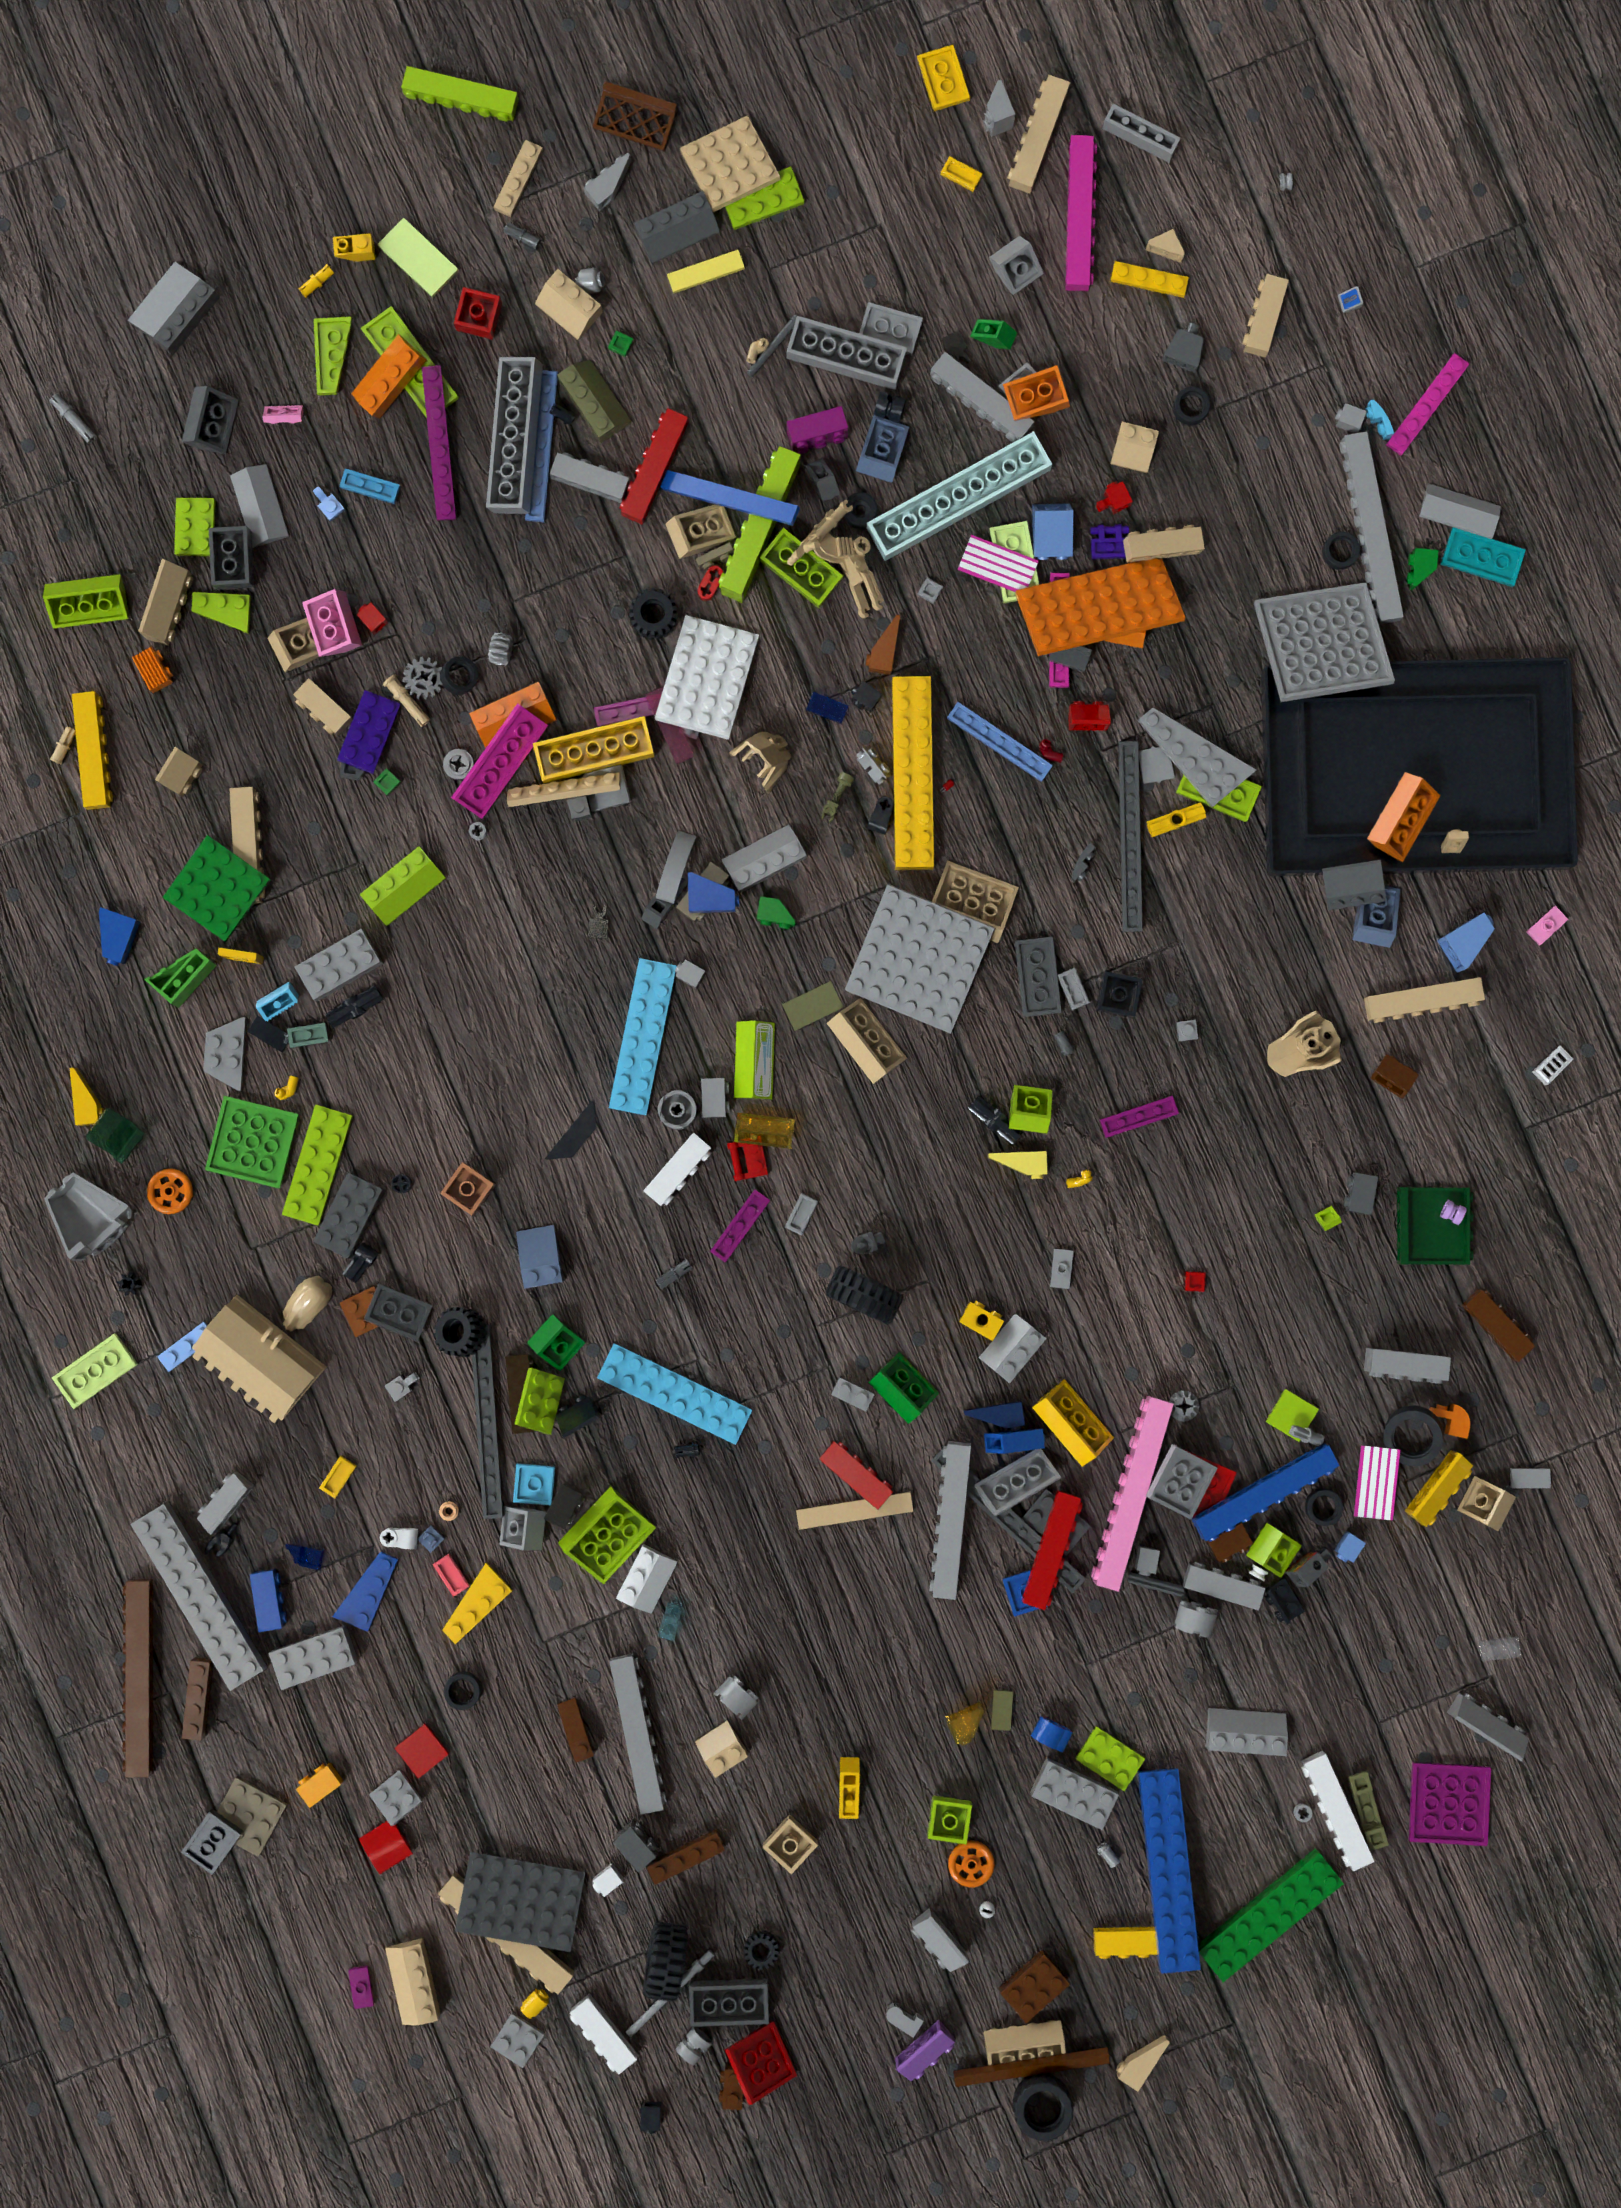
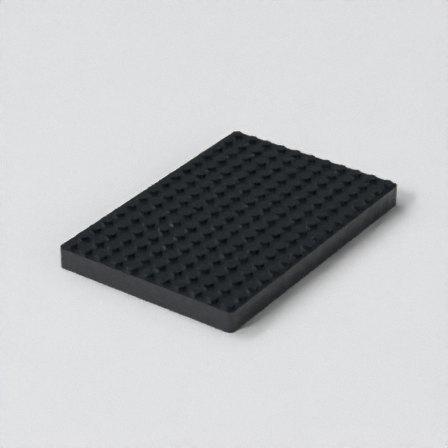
[1261,657,1578,876]

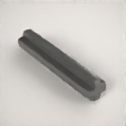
[1128,1572,1184,1597]

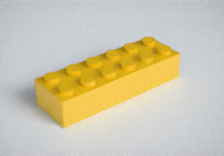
[533,716,655,784]

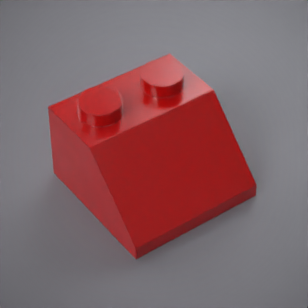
[1069,701,1111,731]

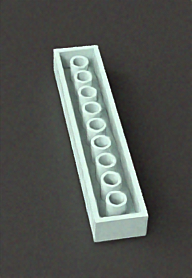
[867,431,1052,561]

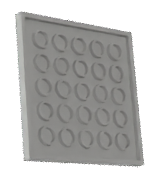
[1254,582,1395,702]
[845,884,995,1034]

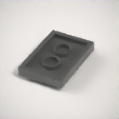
[363,1284,432,1342]
[1021,1488,1090,1556]

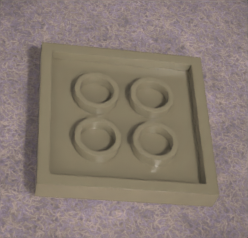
[217,1776,288,1857]

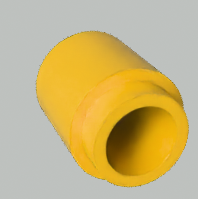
[520,1989,549,2019]

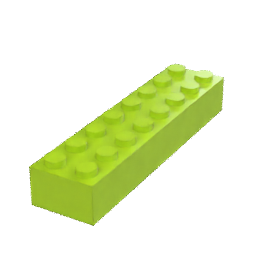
[719,446,801,603]

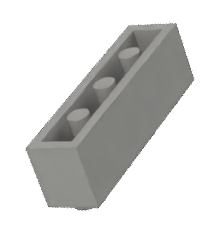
[1102,104,1180,162]
[550,452,630,503]
[1182,1562,1265,1611]

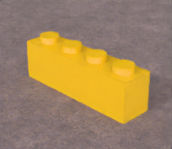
[1093,1927,1157,1959]

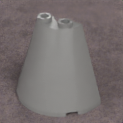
[44,1172,132,1261]

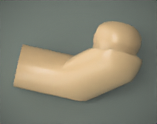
[746,338,769,364]

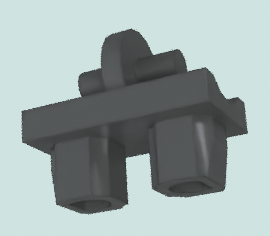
[851,1231,885,1255]

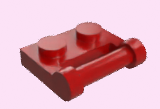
[727,1137,768,1181]

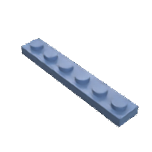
[947,702,1053,782]

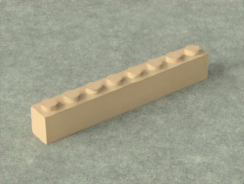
[438,1872,574,1994]

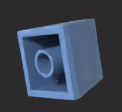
[1032,504,1073,560]
[1437,912,1494,973]

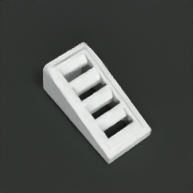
[1532,1045,1573,1085]

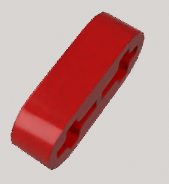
[698,566,723,601]

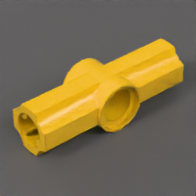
[1146,802,1206,837]

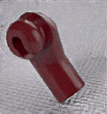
[1039,739,1063,763]

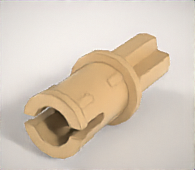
[50,727,76,765]

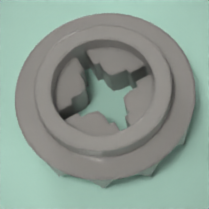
[443,749,474,779]
[1169,1391,1200,1422]

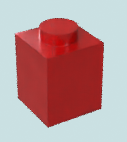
[357,602,388,635]

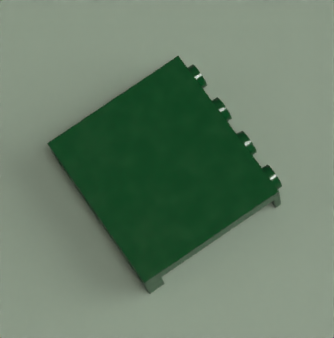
[1397,1187,1473,1265]

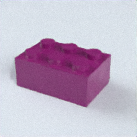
[786,406,848,454]

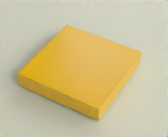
[218,948,264,964]

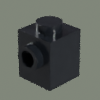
[851,681,882,713]

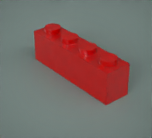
[819,1441,893,1510]

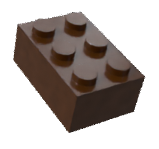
[999,1949,1070,2023]

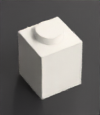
[592,1863,624,1897]

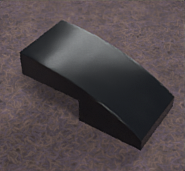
[247,1015,289,1053]

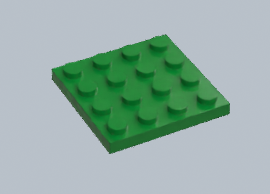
[162,835,271,942]

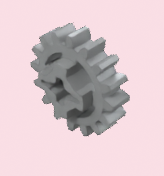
[402,657,443,699]

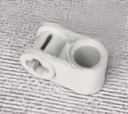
[380,1528,418,1549]

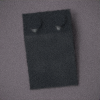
[556,1395,602,1438]

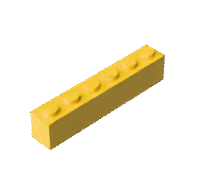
[72,691,113,810]

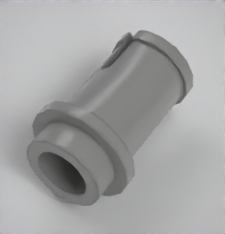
[1097,1842,1120,1868]

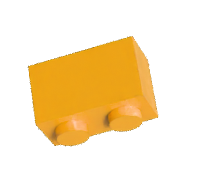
[296,1763,344,1808]

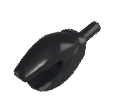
[204,1523,238,1557]

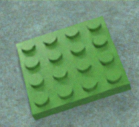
[205,1096,300,1189]

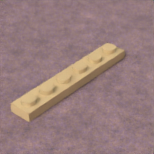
[507,772,621,807]

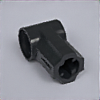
[342,1242,379,1283]

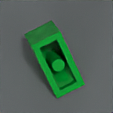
[970,319,1018,349]

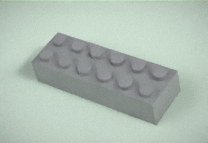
[786,316,907,390]

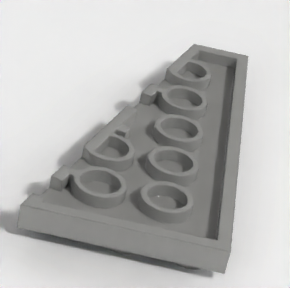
[1138,708,1256,807]

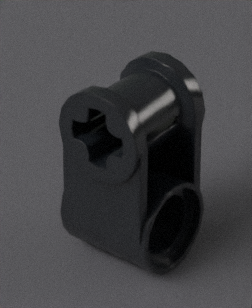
[867,796,894,835]

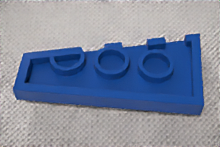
[332,1552,398,1632]

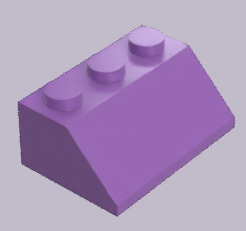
[895,2020,955,2081]

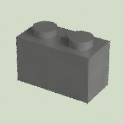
[1343,1173,1378,1215]

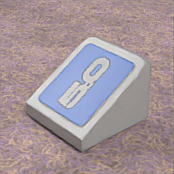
[1337,286,1363,313]

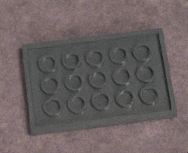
[455,1852,585,1952]

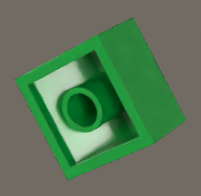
[527,1314,586,1371]

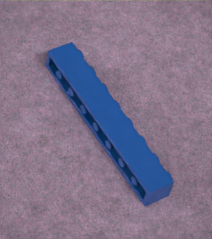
[1192,1443,1340,1541]

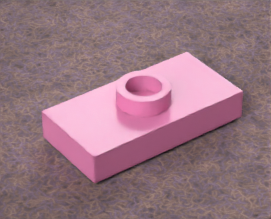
[1526,905,1569,946]

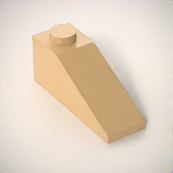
[1116,2035,1170,2092]

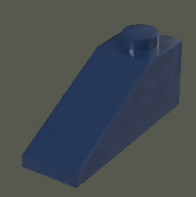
[963,1401,1025,1431]

